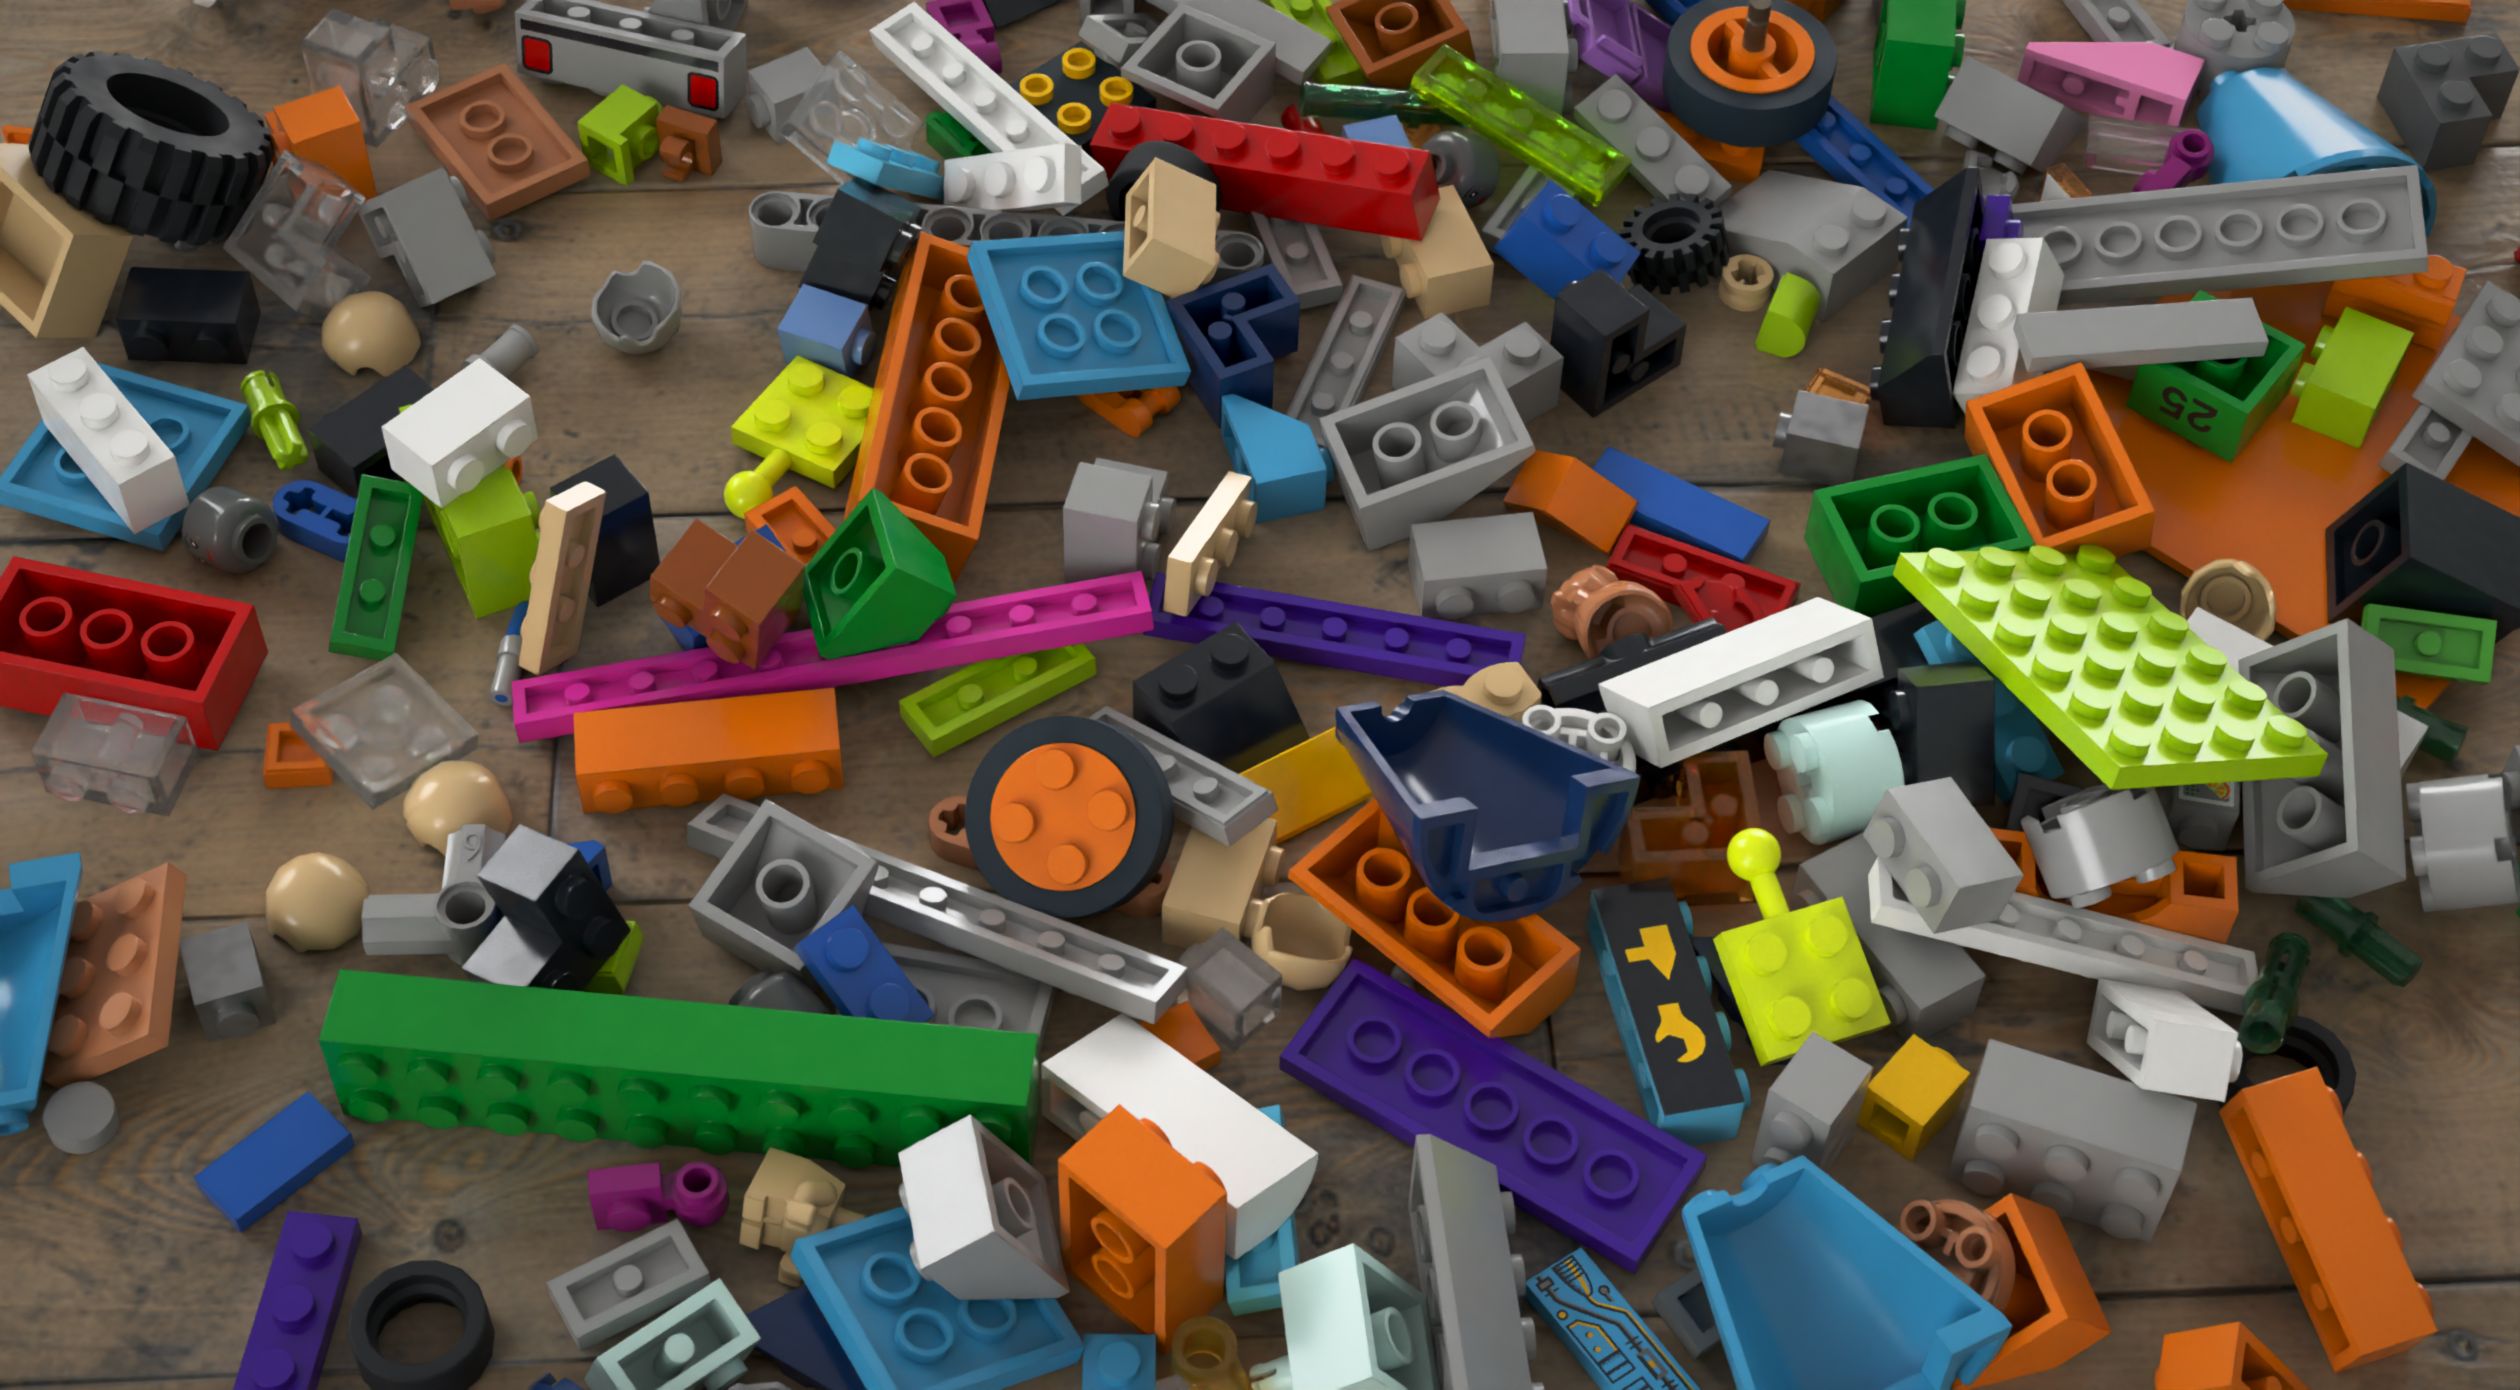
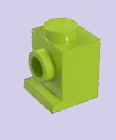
[577,84,664,187]

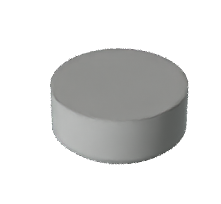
[43,1082,120,1154]

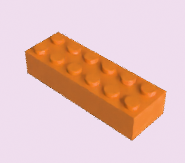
[842,231,1010,583]

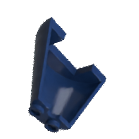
[1335,690,1641,922]

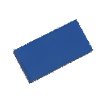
[194,1091,355,1233]

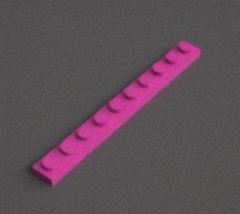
[512,571,1154,743]

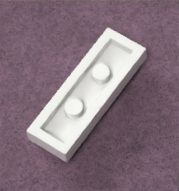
[943,143,1082,212]

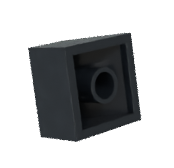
[1133,622,1310,774]

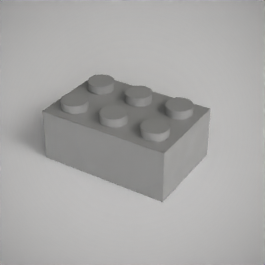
[1945,1038,2198,1243]

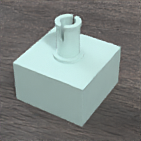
[1249,1243,1440,1390]

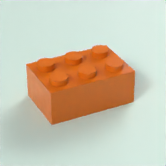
[1965,362,2155,559]
[1058,1104,1227,1355]

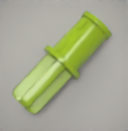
[240,370,309,471]

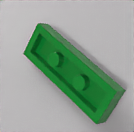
[328,474,423,663]

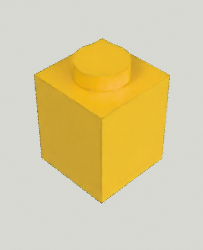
[1857,1034,1971,1162]

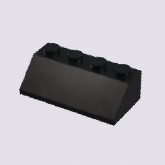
[1870,167,1985,428]

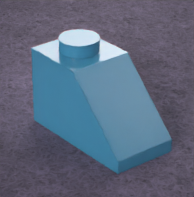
[1221,394,1334,524]

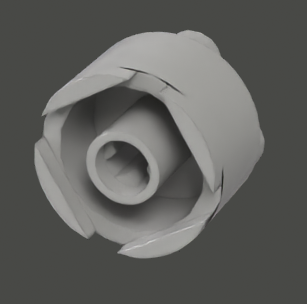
[2173,0,2296,101]
[2406,773,2520,912]
[2021,783,2179,909]

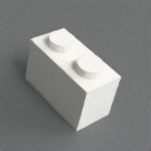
[381,358,538,508]

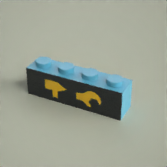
[1586,877,1751,1146]

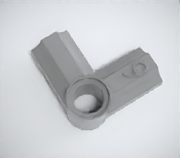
[361,824,507,965]

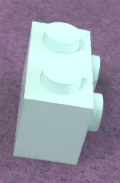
[584,1278,761,1390]

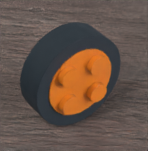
[1662,0,1837,147]
[965,716,1174,918]

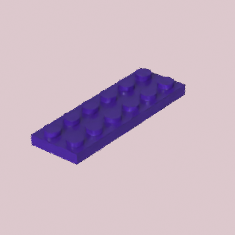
[1279,957,1708,1274]

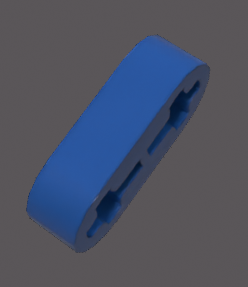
[273,480,357,562]

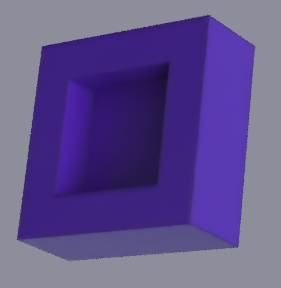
[1979,195,2023,261]

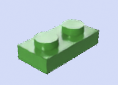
[2361,604,2497,686]

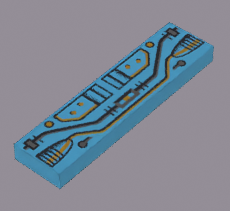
[1525,1247,1700,1390]

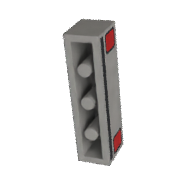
[515,0,747,119]

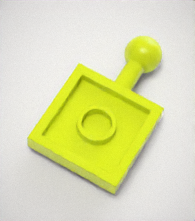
[724,355,874,519]
[1713,828,1891,1067]

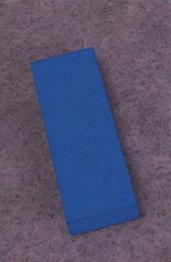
[1592,446,1770,565]

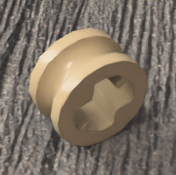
[1718,254,1774,312]

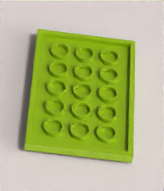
[1892,544,2329,790]

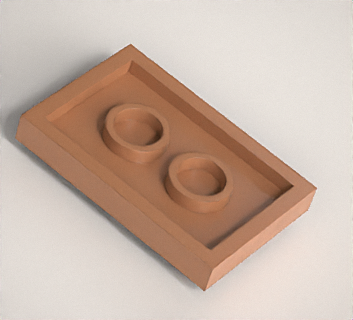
[405,62,591,222]
[42,862,187,1089]

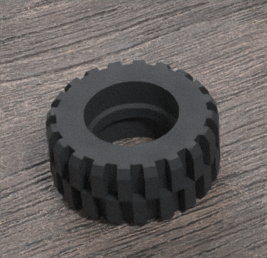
[28,51,274,246]

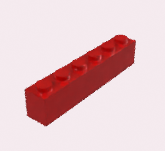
[1090,103,1440,242]

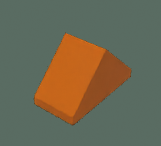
[1503,450,1639,557]

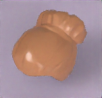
[1551,564,1674,660]

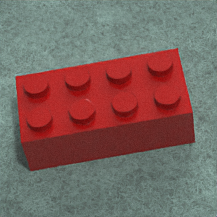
[0,556,268,751]

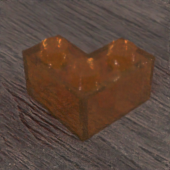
[1618,751,1762,906]

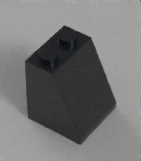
[2325,462,2520,644]

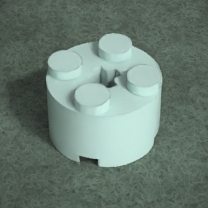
[1764,700,1905,845]

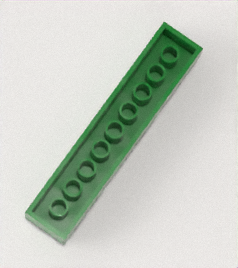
[319,969,1041,1168]

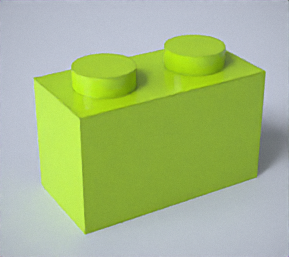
[2290,306,2414,449]

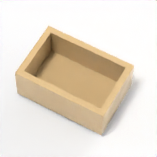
[0,143,133,338]

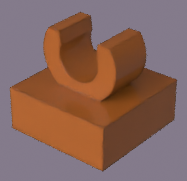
[656,105,723,182]

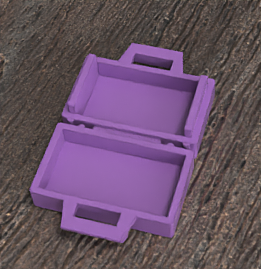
[1567,0,1673,113]

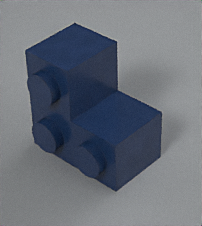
[1167,263,1300,429]

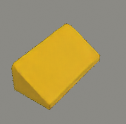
[1239,727,1374,845]

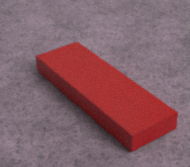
[1606,524,1801,617]

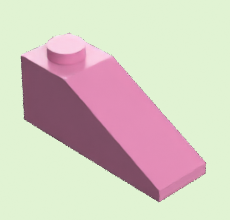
[2018,42,2205,140]

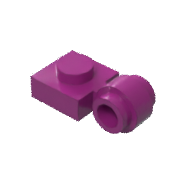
[926,0,1002,74]
[2131,129,2214,193]
[588,1161,730,1232]

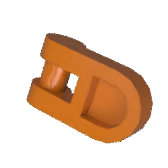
[1076,386,1181,437]

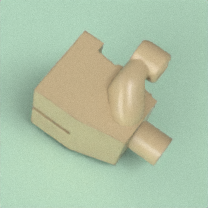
[739,1147,867,1288]

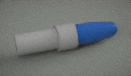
[489,601,529,706]

